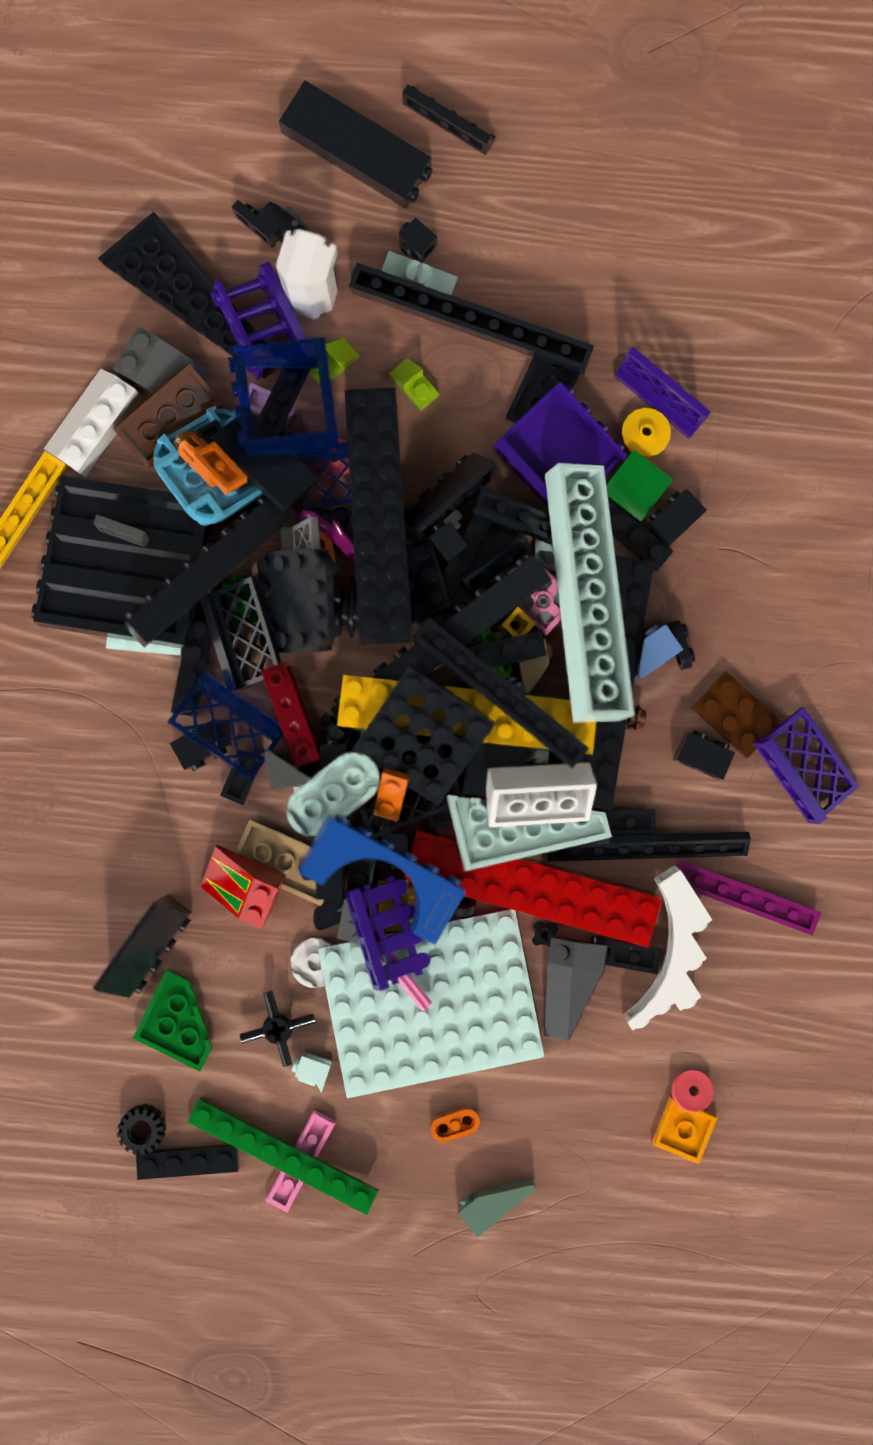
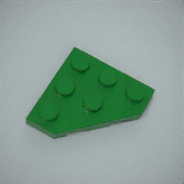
[132,969,213,1072]

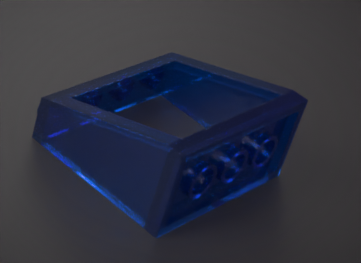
[228,337,339,455]

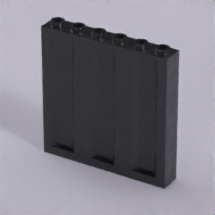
[31,476,210,649]

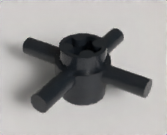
[240,990,316,1067]

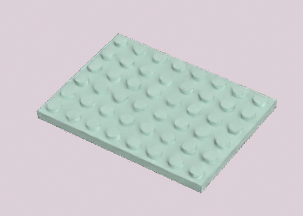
[318,909,544,1098]

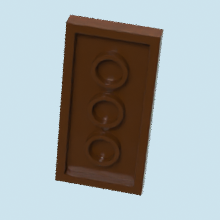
[113,363,222,468]

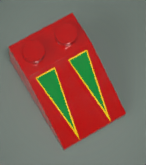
[200,845,286,929]

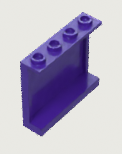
[492,382,627,509]

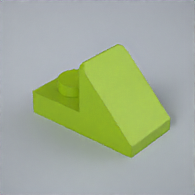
[309,337,360,389]
[388,358,439,412]

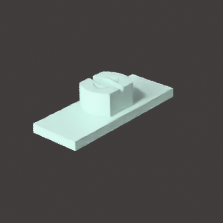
[381,251,458,295]

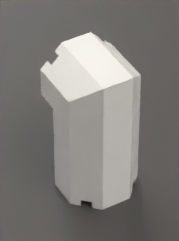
[276,230,338,320]

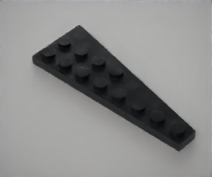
[98,211,283,379]

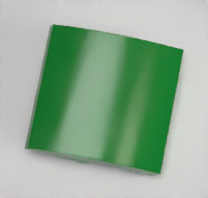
[606,450,673,523]

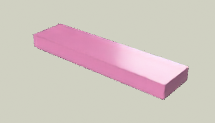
[265,1109,336,1213]

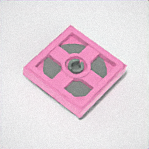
[517,565,561,636]

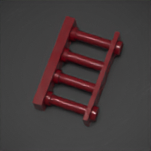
[260,662,321,768]

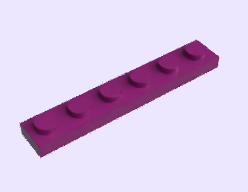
[676,859,821,936]

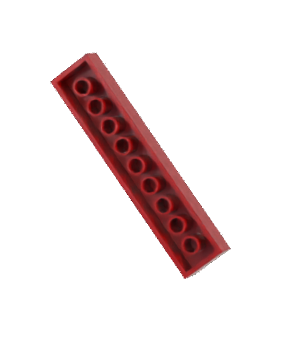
[404,827,662,947]

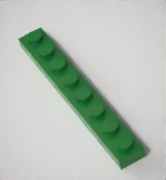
[187,1097,379,1215]

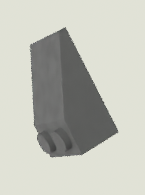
[113,326,208,395]

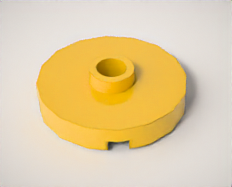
[621,408,671,459]

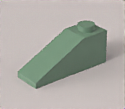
[458,1177,537,1238]

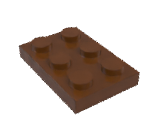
[691,671,781,758]

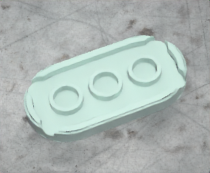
[287,752,380,836]

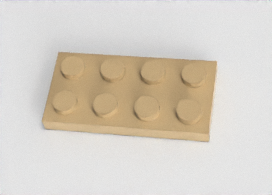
[235,819,324,906]

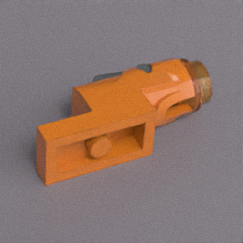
[174,430,247,495]

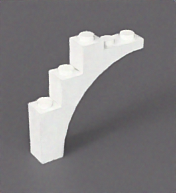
[622,865,712,1030]

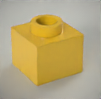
[497,607,536,638]

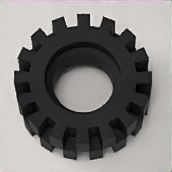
[117,1104,166,1155]

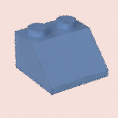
[634,624,683,682]

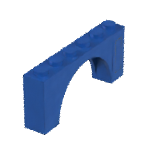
[298,814,466,945]

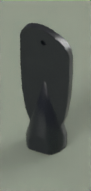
[313,900,344,930]

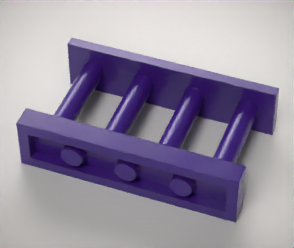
[211,262,313,380]

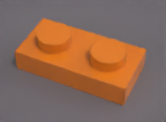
[373,768,410,822]

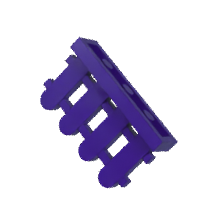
[344,876,430,991]

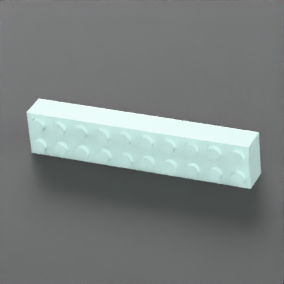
[545,463,634,722]

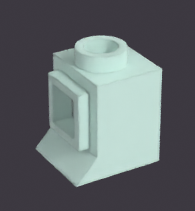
[292,1051,332,1093]

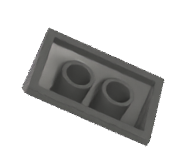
[264,750,313,790]

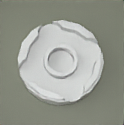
[291,937,333,988]

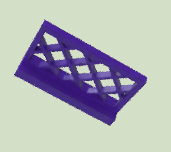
[614,346,711,439]
[753,707,859,824]

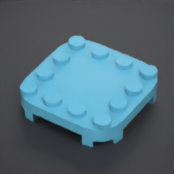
[154,406,264,526]

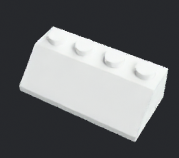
[44,369,142,478]
[486,763,597,827]

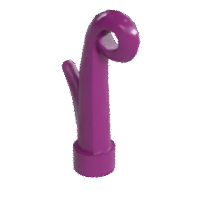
[299,510,355,566]

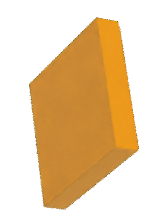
[651,1096,718,1164]

